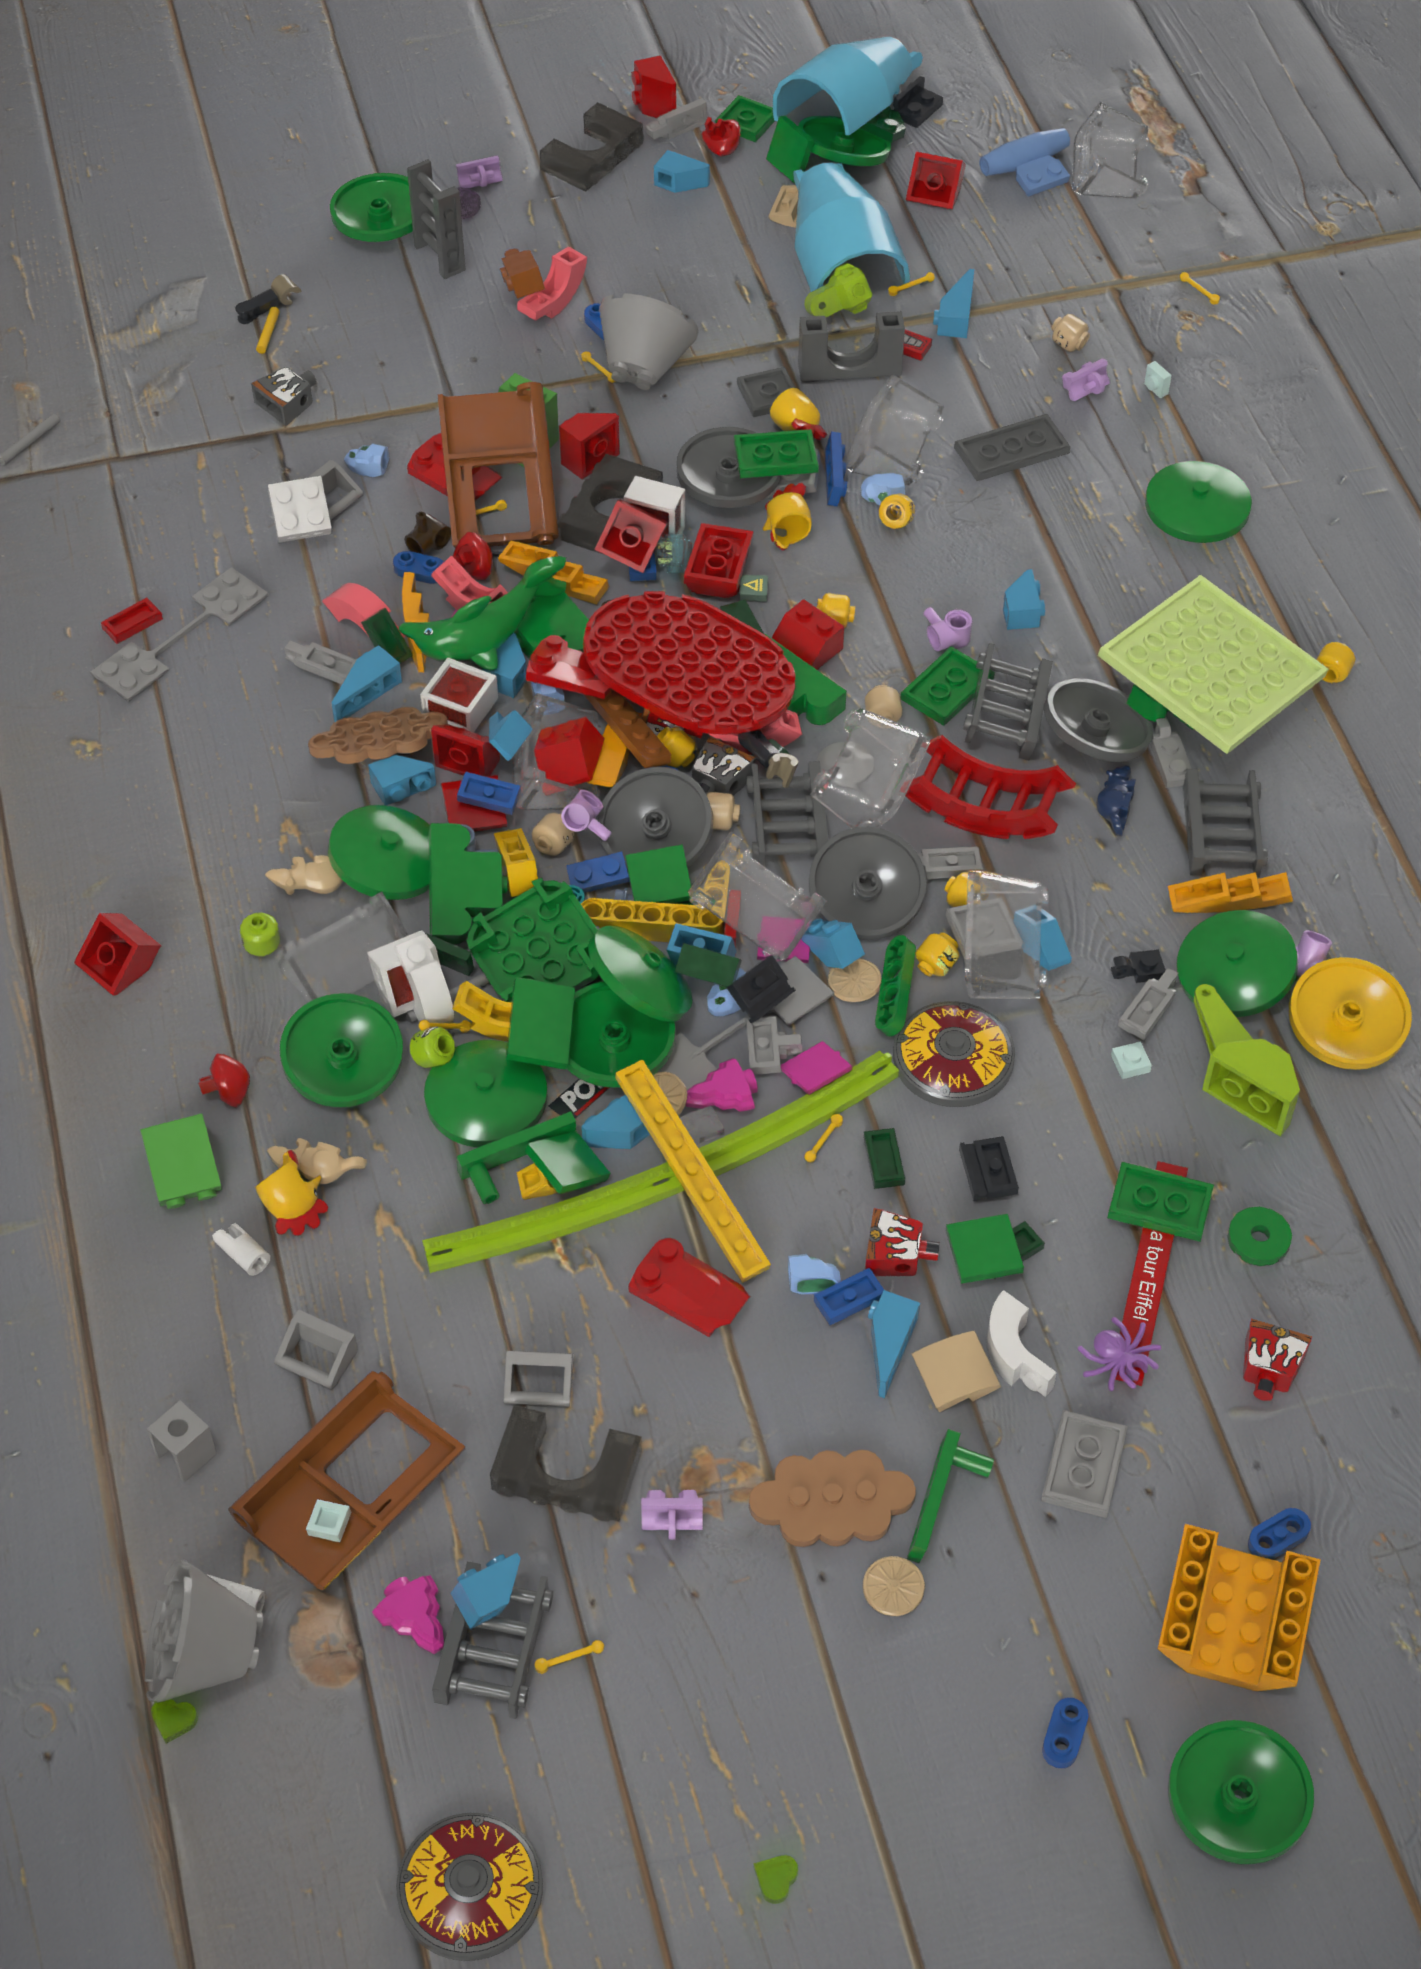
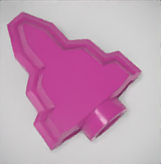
[685,1058,758,1112]
[372,1575,444,1654]

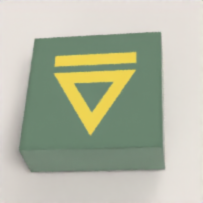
[740,575,768,602]

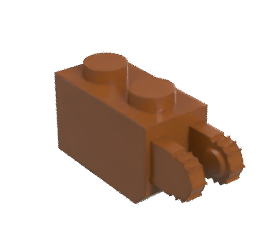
[500,248,545,299]

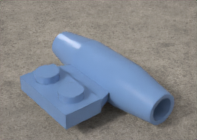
[979,128,1070,197]

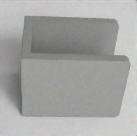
[147,1400,216,1481]

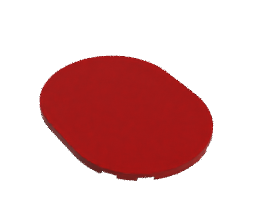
[583,591,796,735]

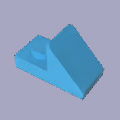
[489,710,532,761]

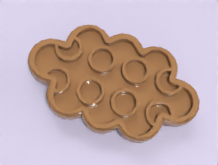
[308,707,448,764]
[749,1450,916,1547]

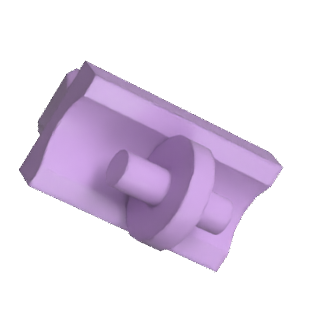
[456,156,502,190]
[1062,359,1110,401]
[641,1490,703,1540]

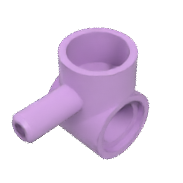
[924,607,972,651]
[561,790,611,841]
[1296,930,1332,977]

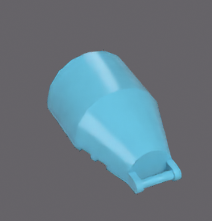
[773,37,923,135]
[794,163,910,292]

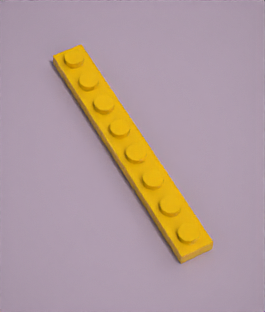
[615,1060,771,1283]

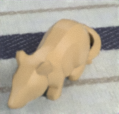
[265,855,343,895]
[267,1138,367,1184]

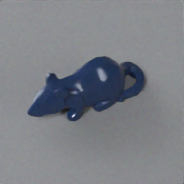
[1096,765,1136,836]

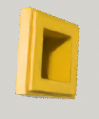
[516,1163,558,1200]

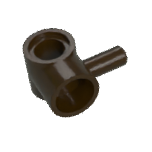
[404,511,451,555]

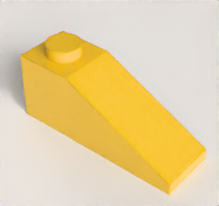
[494,828,538,897]

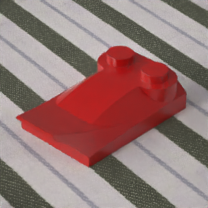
[407,433,503,500]
[684,523,753,598]
[526,635,611,699]
[628,1238,751,1337]

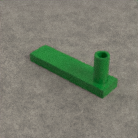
[456,1111,576,1204]
[907,1429,994,1563]

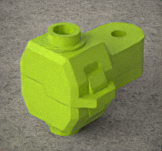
[804,263,873,317]

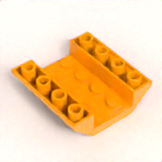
[1157,1524,1321,1691]

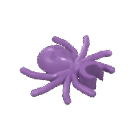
[1078,1317,1161,1391]

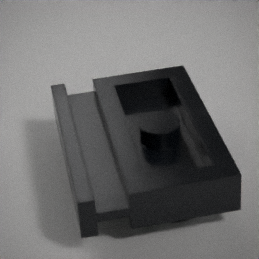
[726,955,796,1023]
[959,1136,1019,1201]

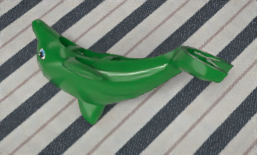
[399,556,567,670]

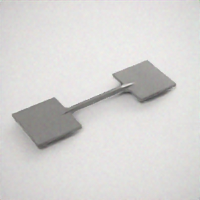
[91,567,269,701]
[658,956,834,1090]

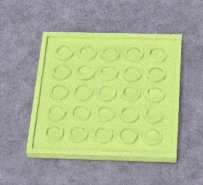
[1097,575,1329,754]

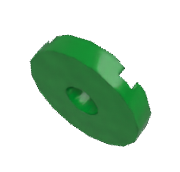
[1227,1206,1292,1266]

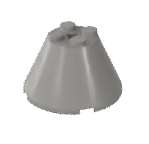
[599,293,699,390]
[145,1559,263,1702]

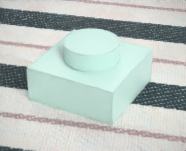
[1144,361,1172,398]
[1111,1041,1152,1079]
[306,1499,351,1542]

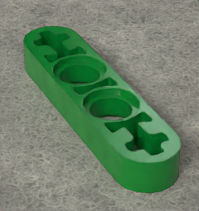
[875,935,916,1037]

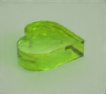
[151,1699,198,1744]
[753,1855,798,1904]

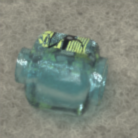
[658,534,692,573]

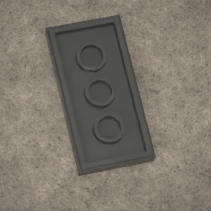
[954,414,1071,481]

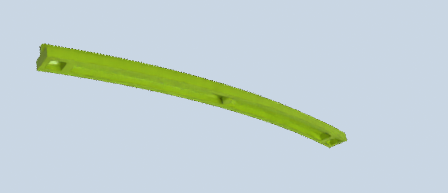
[422,1050,899,1273]

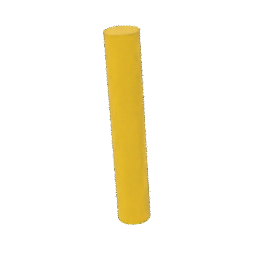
[256,307,280,354]

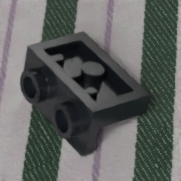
[893,76,943,128]

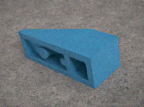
[933,269,975,338]
[331,645,402,722]
[868,1290,920,1398]

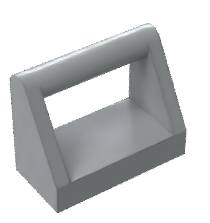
[307,460,363,521]
[274,1310,358,1390]
[504,1350,574,1407]

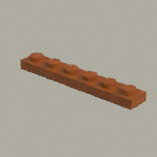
[583,689,672,768]

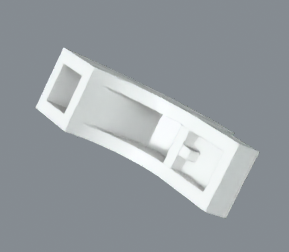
[394,934,454,1023]
[987,1290,1057,1397]

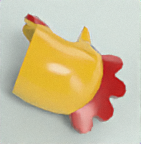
[770,388,827,440]
[763,483,812,550]
[255,1150,328,1236]

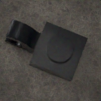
[1111,949,1166,983]

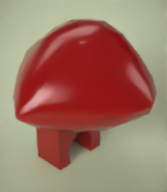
[701,117,741,157]
[453,532,493,580]
[198,1054,250,1108]

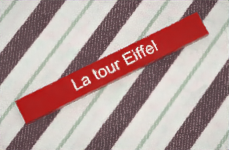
[1110,1161,1188,1386]

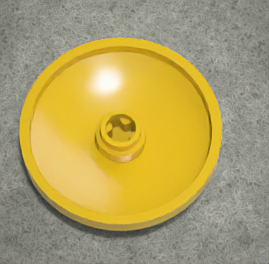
[1289,957,1412,1070]

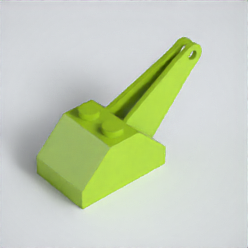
[1193,984,1300,1137]

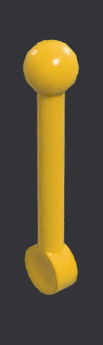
[888,272,935,296]
[1180,272,1220,305]
[581,351,616,383]
[476,500,507,515]
[418,1020,471,1033]
[804,1114,843,1162]
[534,1640,604,1674]

